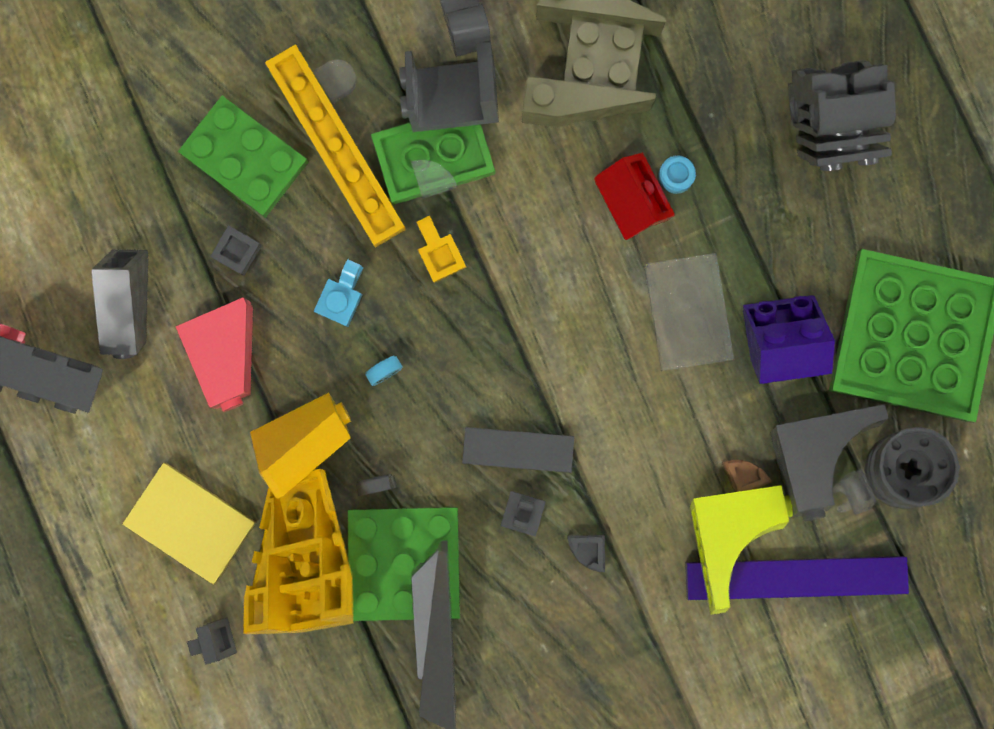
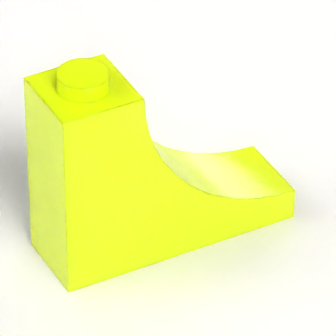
[690,485,793,615]

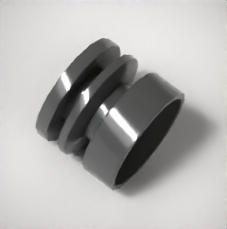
[864,427,960,509]

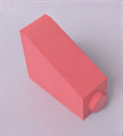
[176,297,253,412]

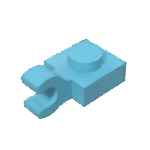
[313,259,364,327]

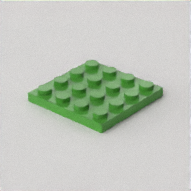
[829,249,994,423]

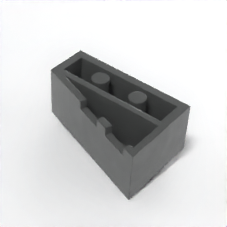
[0,336,103,414]

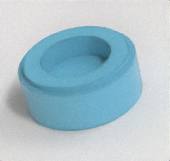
[658,156,696,193]
[366,356,403,386]

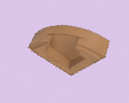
[722,460,771,492]

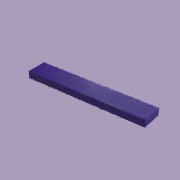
[685,556,909,600]

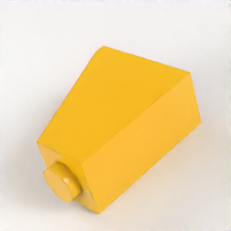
[250,392,351,499]

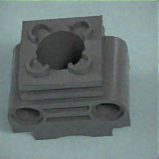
[788,60,896,171]

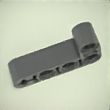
[440,0,491,57]

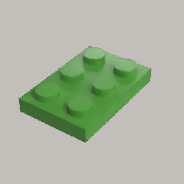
[178,96,309,218]
[371,123,495,205]

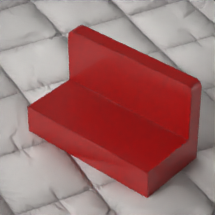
[594,152,676,240]

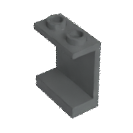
[399,41,499,132]

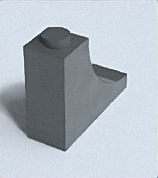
[770,404,889,521]

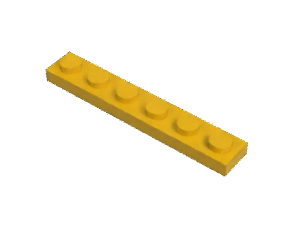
[265,44,406,248]

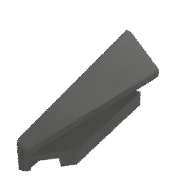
[411,540,456,729]

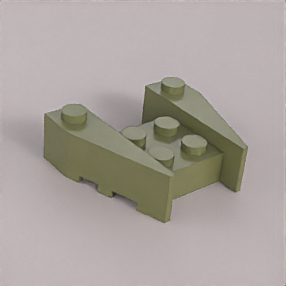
[522,0,666,128]

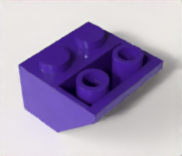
[743,295,835,384]

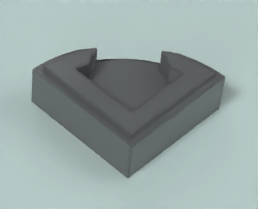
[567,535,605,572]

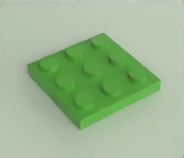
[348,507,460,621]

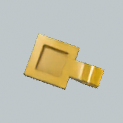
[417,216,466,283]

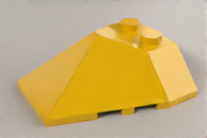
[243,469,353,634]

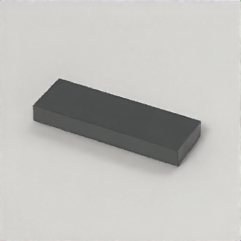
[462,427,574,473]

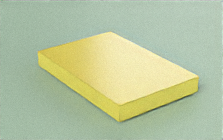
[123,463,256,585]

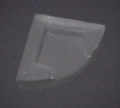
[411,160,457,198]

